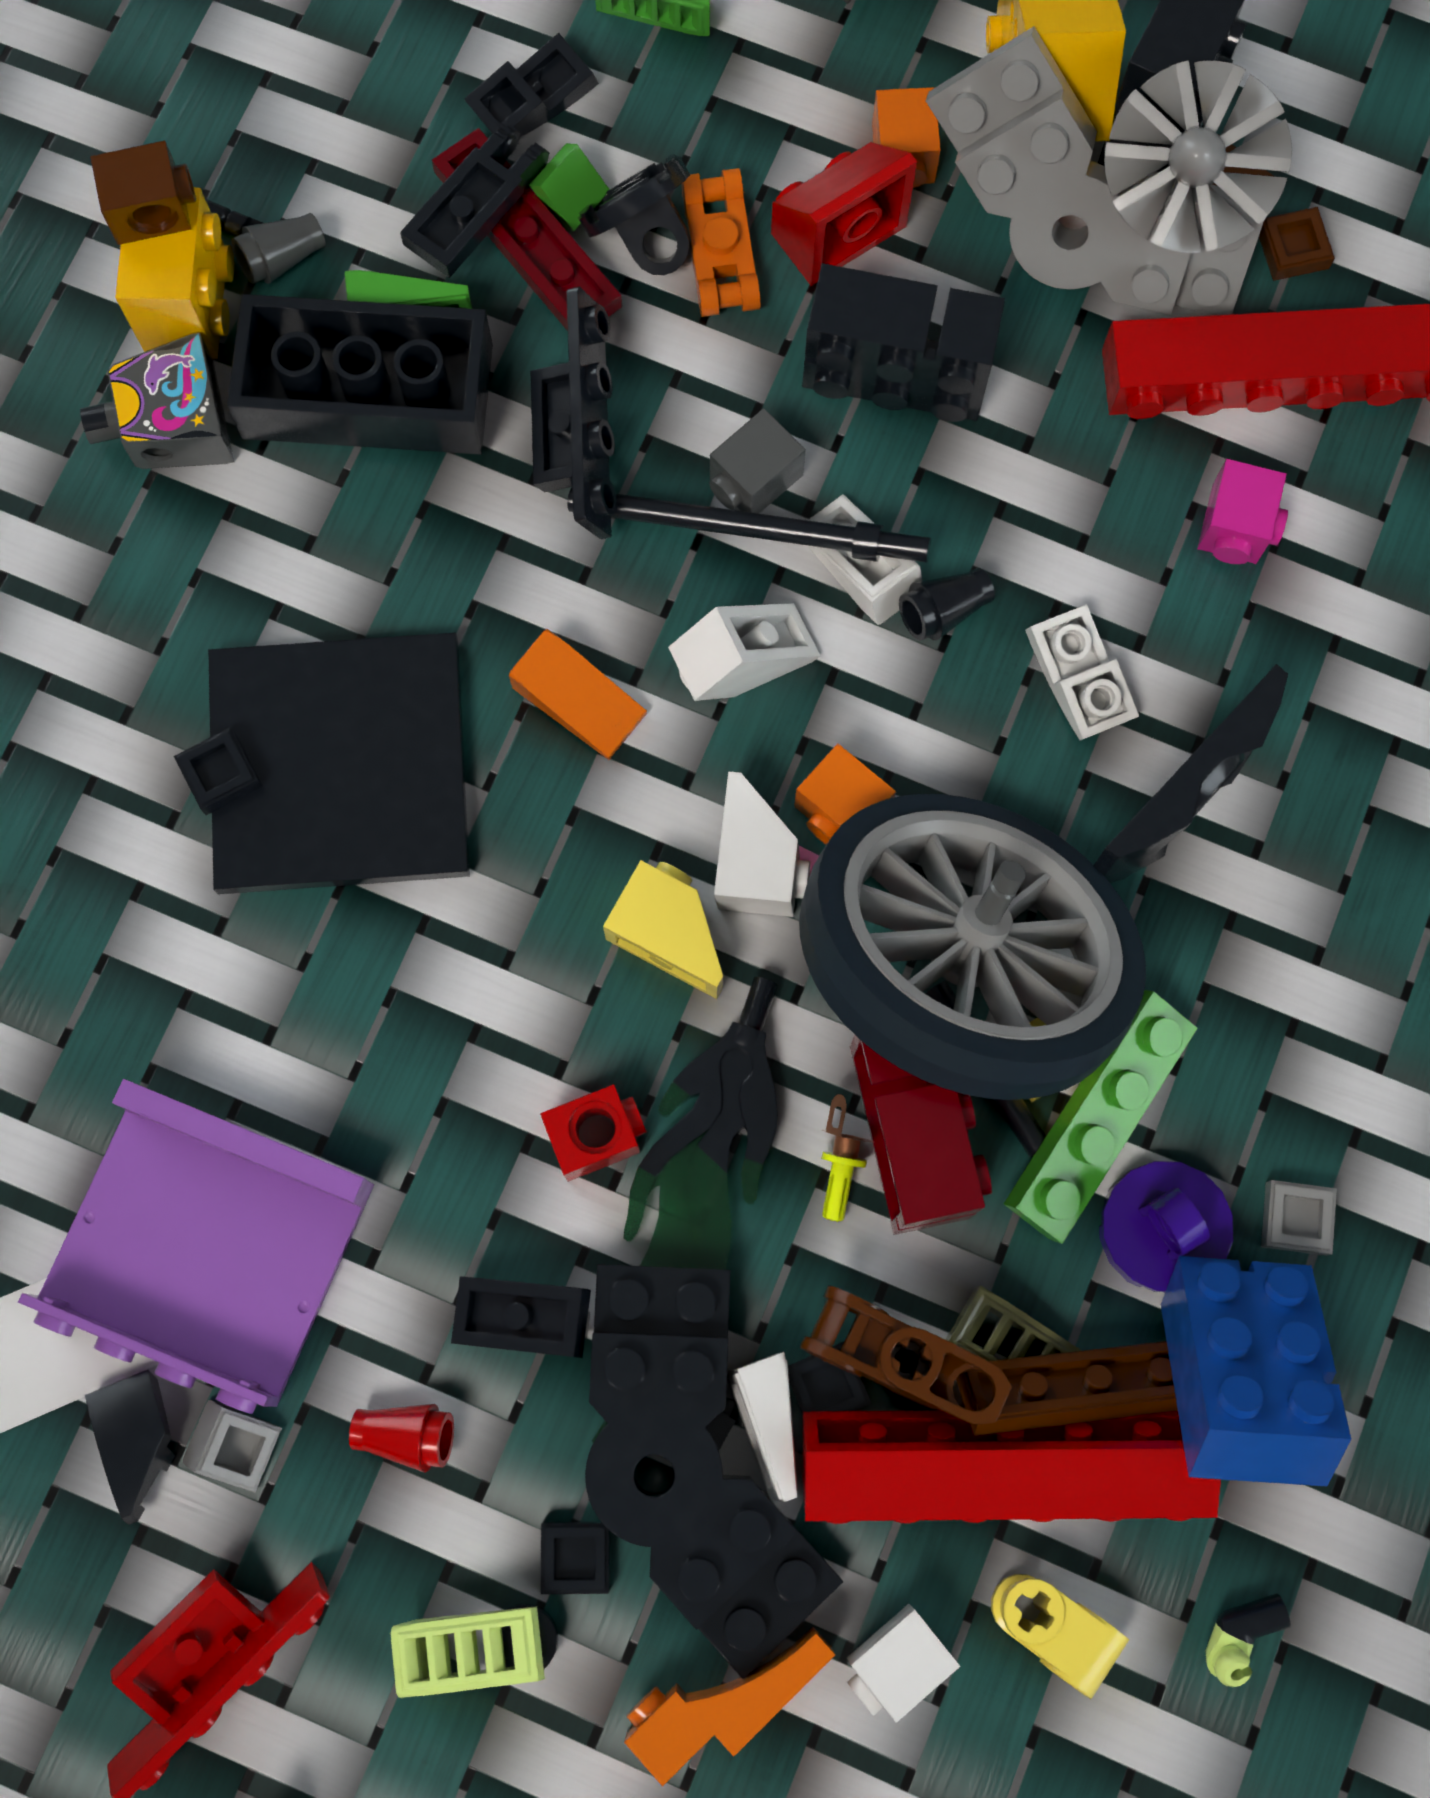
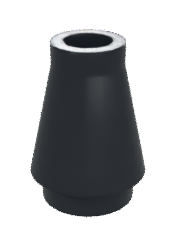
[899,568,995,641]

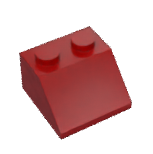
[771,142,917,286]

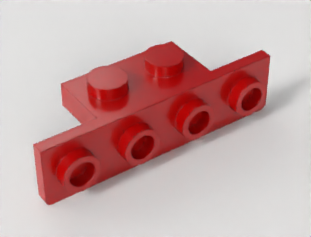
[107,1562,330,1798]

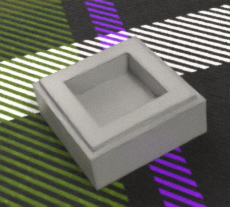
[1261,1180,1337,1256]

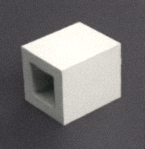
[847,1604,960,1723]

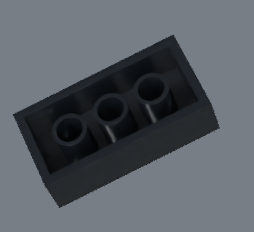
[227,294,493,455]

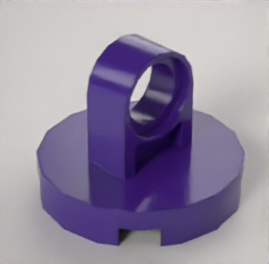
[1099,1161,1233,1293]

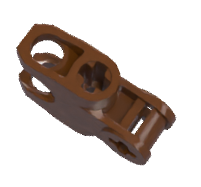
[800,1285,1012,1425]

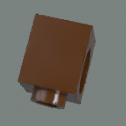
[90,140,196,245]

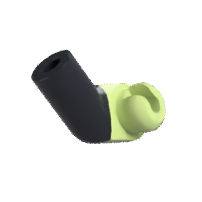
[1205,1593,1291,1687]

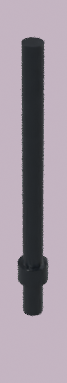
[567,488,931,563]

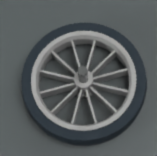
[799,794,1146,1100]

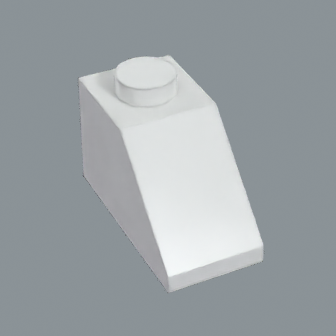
[668,603,820,701]
[714,772,810,917]

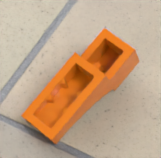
[624,1627,835,1787]

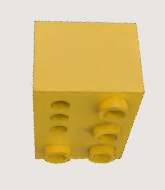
[986,0,1126,141]

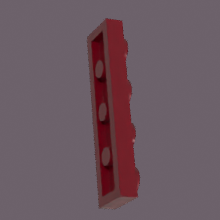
[432,128,622,331]

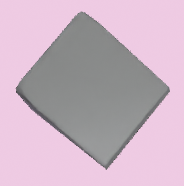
[183,1400,282,1493]

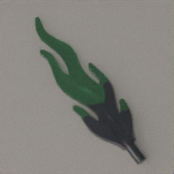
[592,977,778,1443]

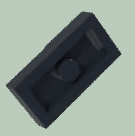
[451,1276,591,1358]

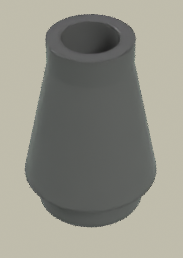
[231,213,326,284]

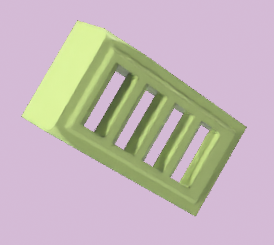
[391,1606,545,1698]

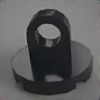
[578,154,690,275]

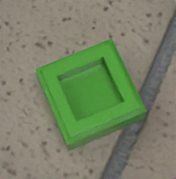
[529,143,610,232]

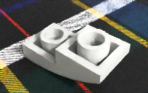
[1025,604,1139,740]

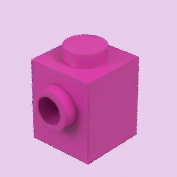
[1197,459,1288,564]

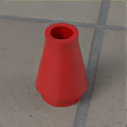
[349,1404,454,1473]

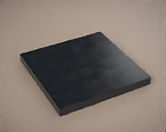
[208,632,470,895]

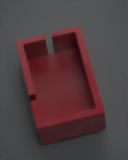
[850,1034,992,1235]

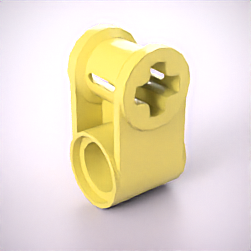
[991,1574,1129,1699]

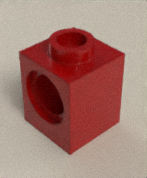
[540,1084,647,1182]

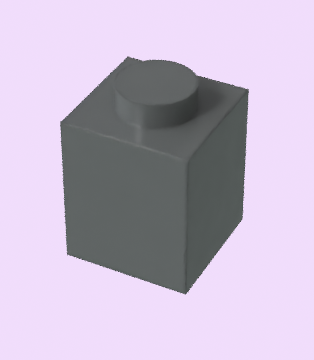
[709,408,806,514]

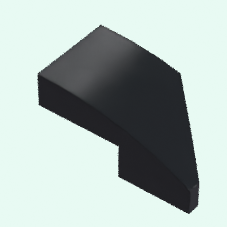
[85,1370,176,1525]

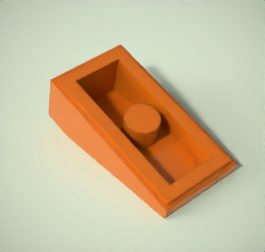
[509,629,647,760]

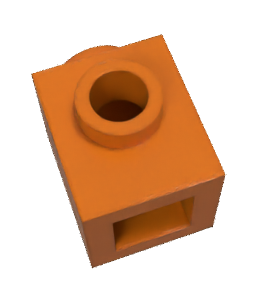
[794,743,896,845]

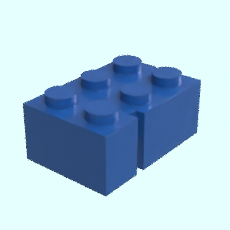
[1161,1256,1352,1487]

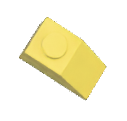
[603,860,723,999]

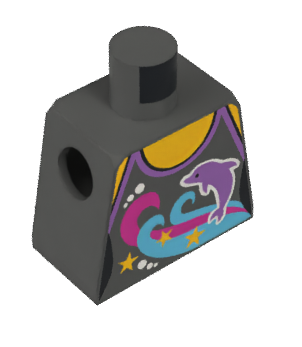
[80,332,234,469]

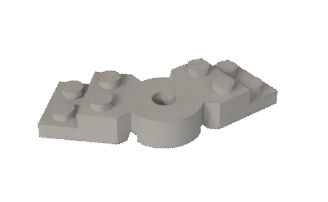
[926,26,1264,316]

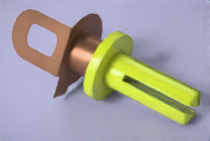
[821,1094,874,1222]

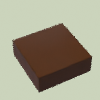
[1259,207,1335,281]

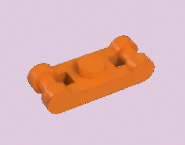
[681,168,761,317]

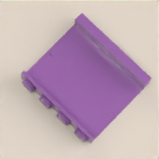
[18,1079,374,1414]

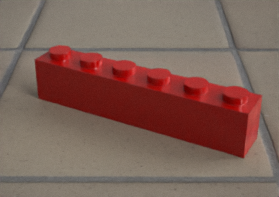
[1102,304,1430,419]
[802,1410,1221,1524]

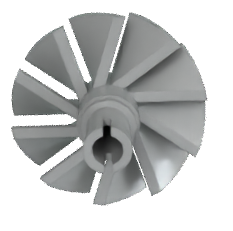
[1104,61,1292,253]

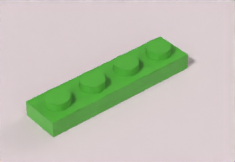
[1004,990,1198,1244]

